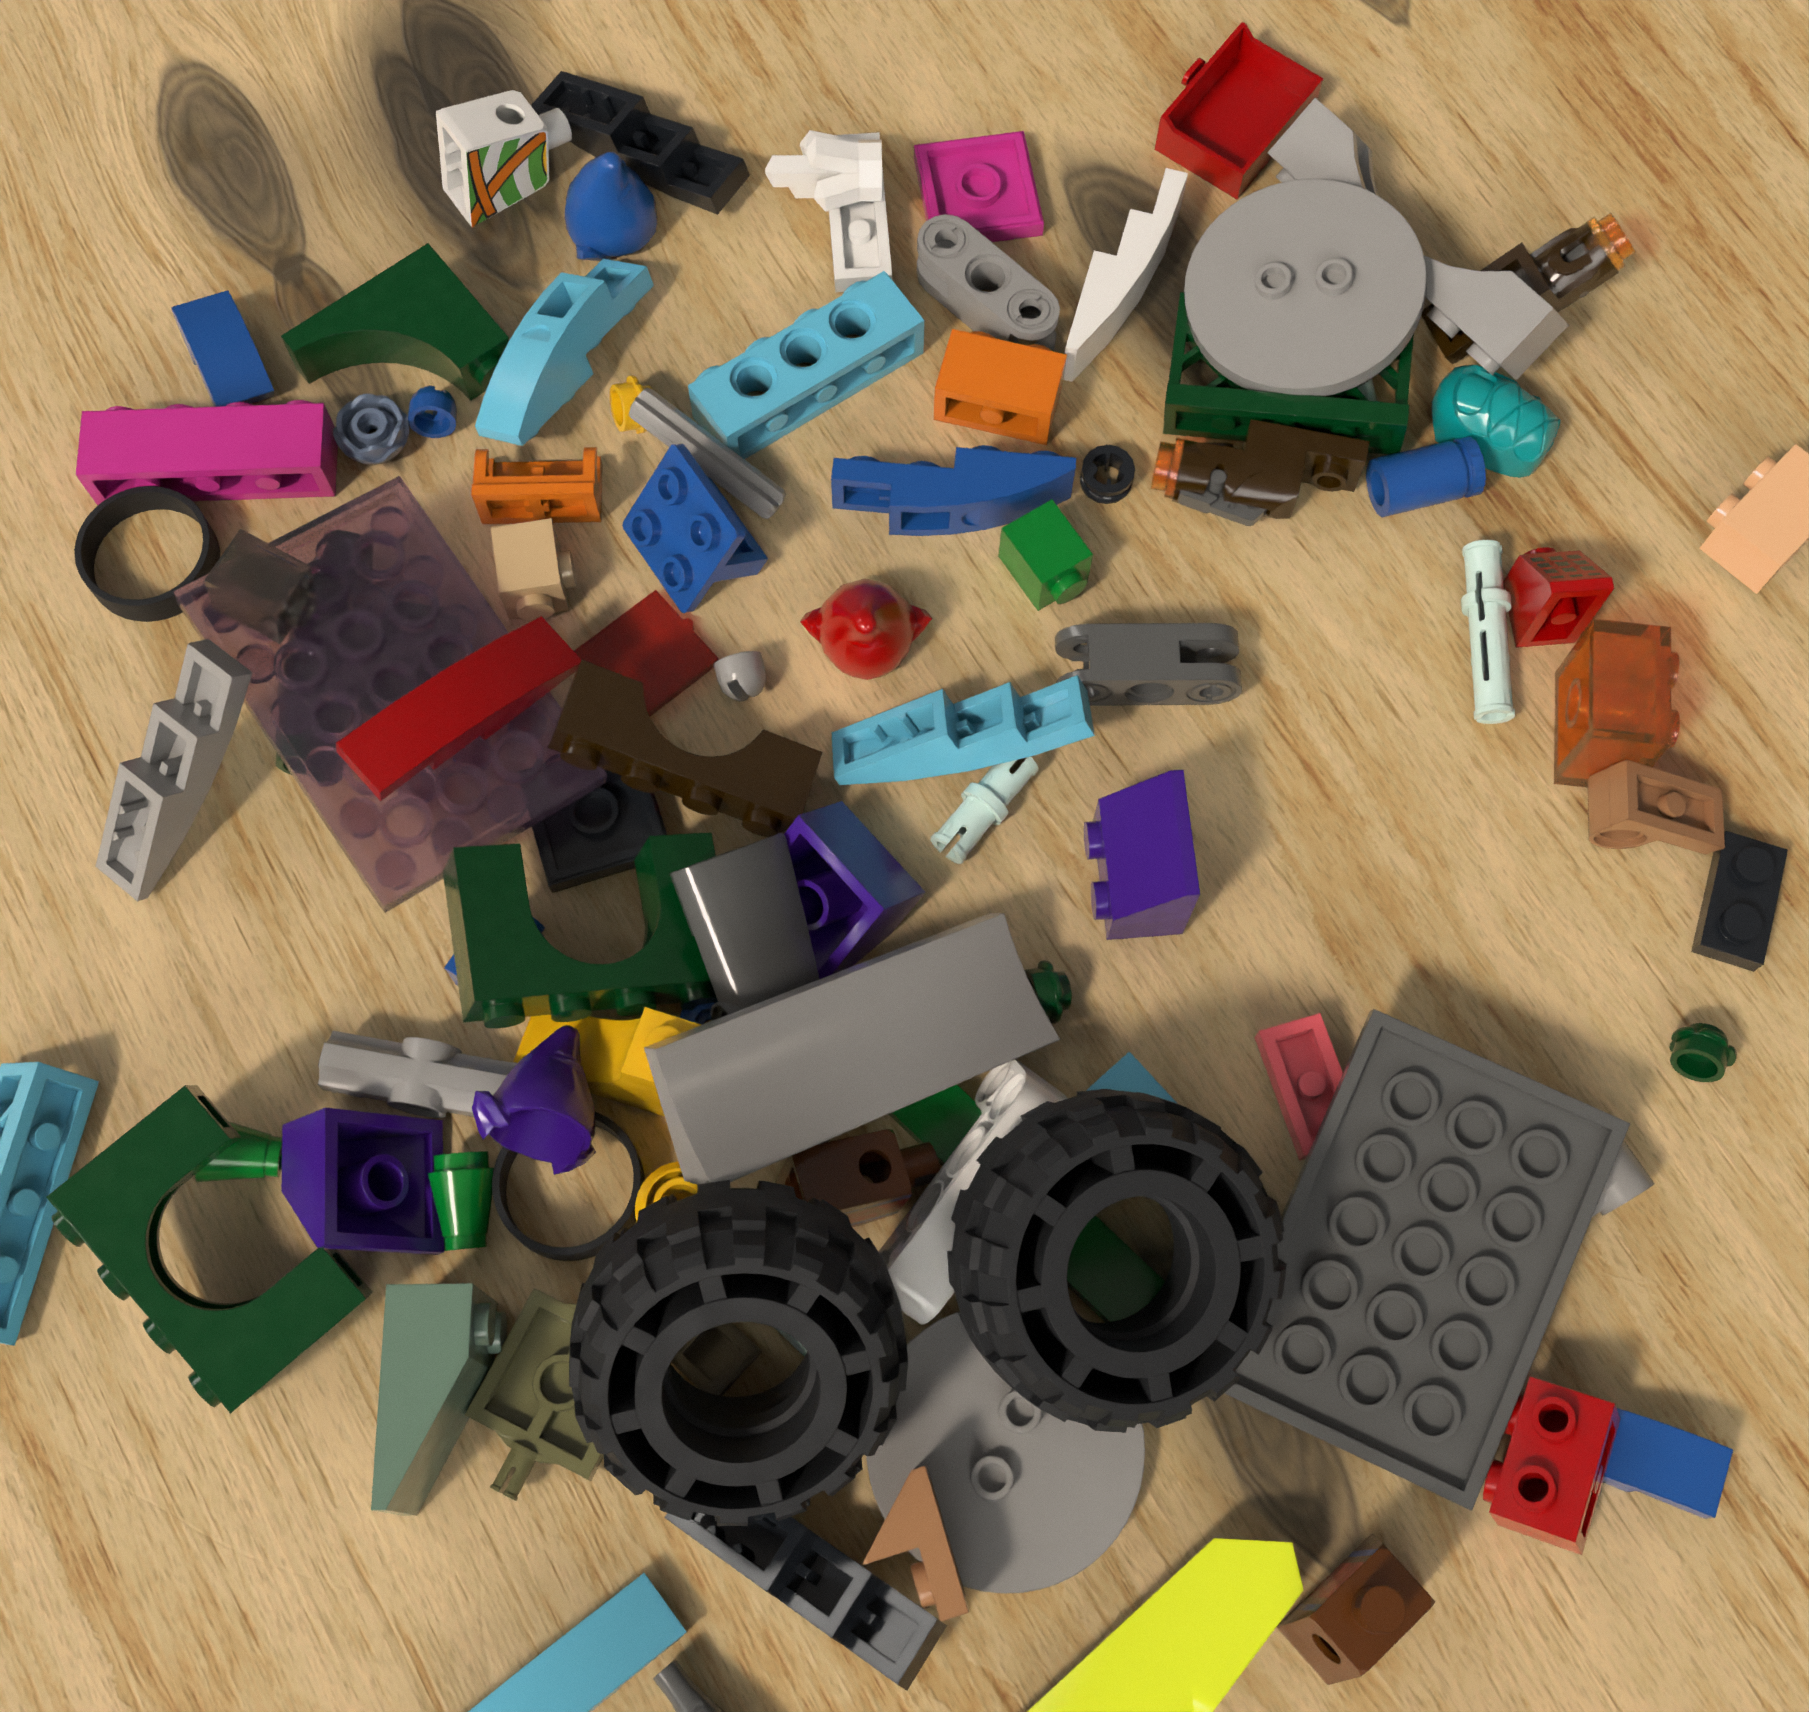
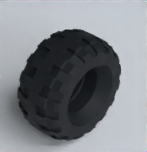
[947,1089,1287,1433]
[569,1180,908,1526]

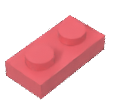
[1254,1013,1343,1161]

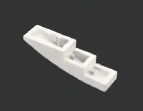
[1063,168,1188,382]

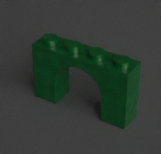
[443,832,718,1028]
[46,1085,373,1414]

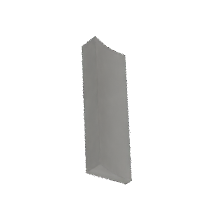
[644,913,1060,1185]

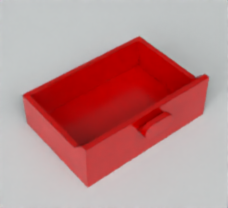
[1154,22,1323,200]

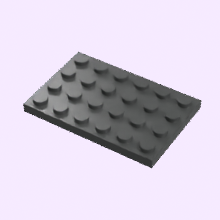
[1225,1009,1630,1511]

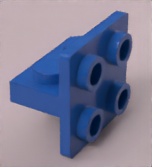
[622,443,768,613]

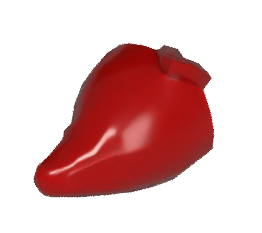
[800,578,933,680]

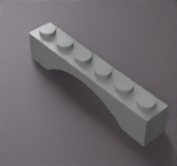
[1268,98,1569,380]

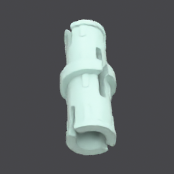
[930,757,1039,864]

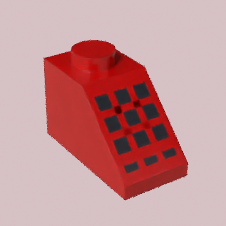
[1503,547,1615,648]

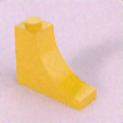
[513,1007,701,1117]

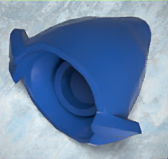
[564,152,657,261]

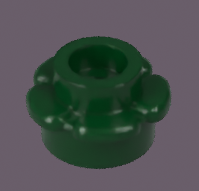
[1024,960,1072,1024]
[1669,1023,1737,1082]

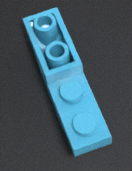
[475,259,654,446]

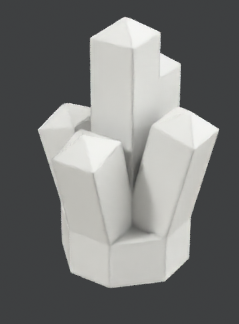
[765,130,882,212]

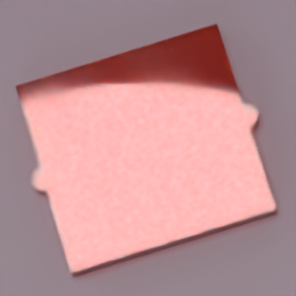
[574,590,719,716]

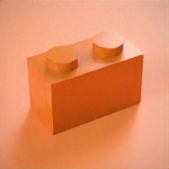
[933,329,1067,446]

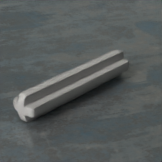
[629,388,786,519]

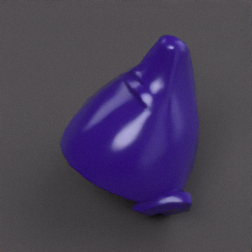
[472,1025,596,1175]

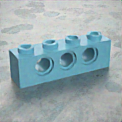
[688,271,925,459]

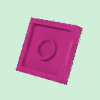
[914,131,1044,242]

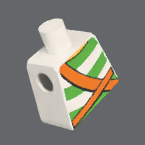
[436,90,572,227]

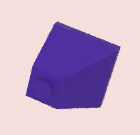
[281,1107,444,1255]

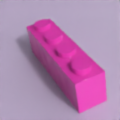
[76,400,338,505]

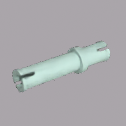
[1461,540,1515,724]

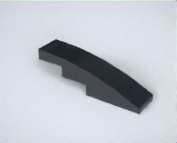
[531,71,750,215]
[664,1512,947,1691]

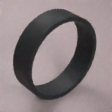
[74,486,220,622]
[492,1112,645,1261]

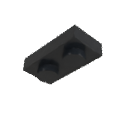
[1691,831,1788,972]

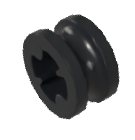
[1080,445,1135,504]

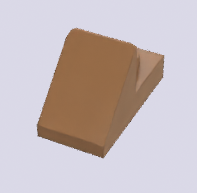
[863,1465,969,1622]

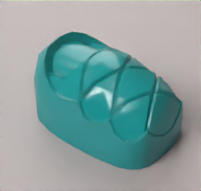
[1432,365,1560,478]

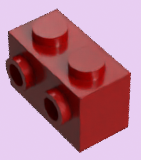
[1483,1376,1621,1555]

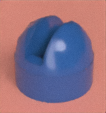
[408,385,457,438]

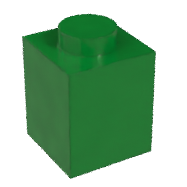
[998,499,1093,611]

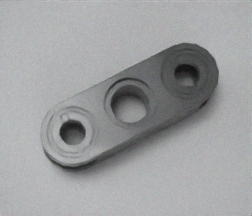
[1055,623,1242,706]

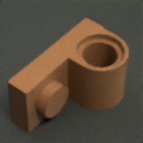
[1587,760,1725,855]

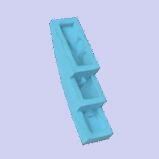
[832,675,1095,785]
[468,1573,687,1712]

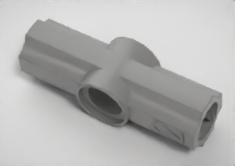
[318,1031,517,1118]

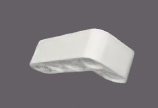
[879,1059,1068,1325]

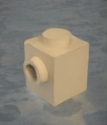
[490,518,577,621]

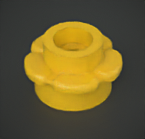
[610,375,652,434]

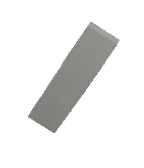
[95,639,253,902]

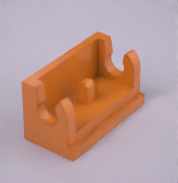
[471,447,603,524]

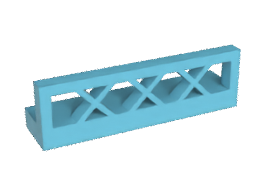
[0,1062,99,1346]

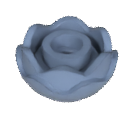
[333,394,409,465]

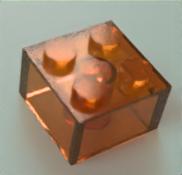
[1554,619,1680,788]

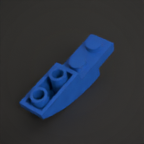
[831,445,1076,536]

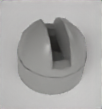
[713,651,766,702]

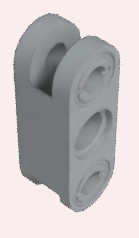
[916,214,1060,351]

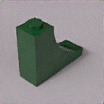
[281,243,509,401]

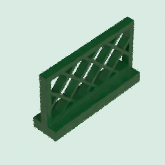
[1163,292,1414,455]

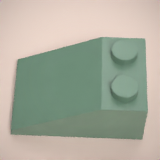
[371,1283,507,1516]

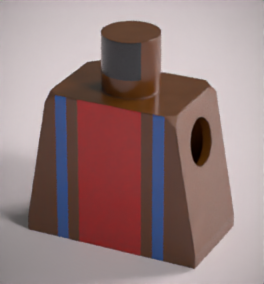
[775,1129,940,1228]
[1277,1534,1436,1685]

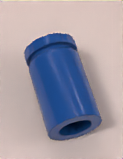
[1366,436,1486,518]

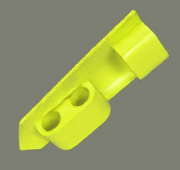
[1026,1538,1304,1712]

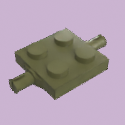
[465,1288,604,1501]

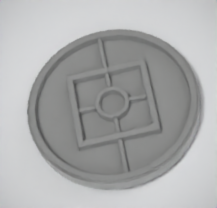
[1184,179,1426,397]
[866,1312,1145,1593]

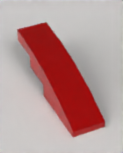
[336,616,581,801]

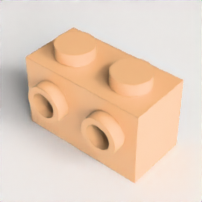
[1700,444,1809,594]

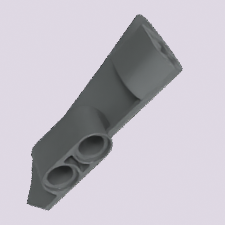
[670,833,830,1144]

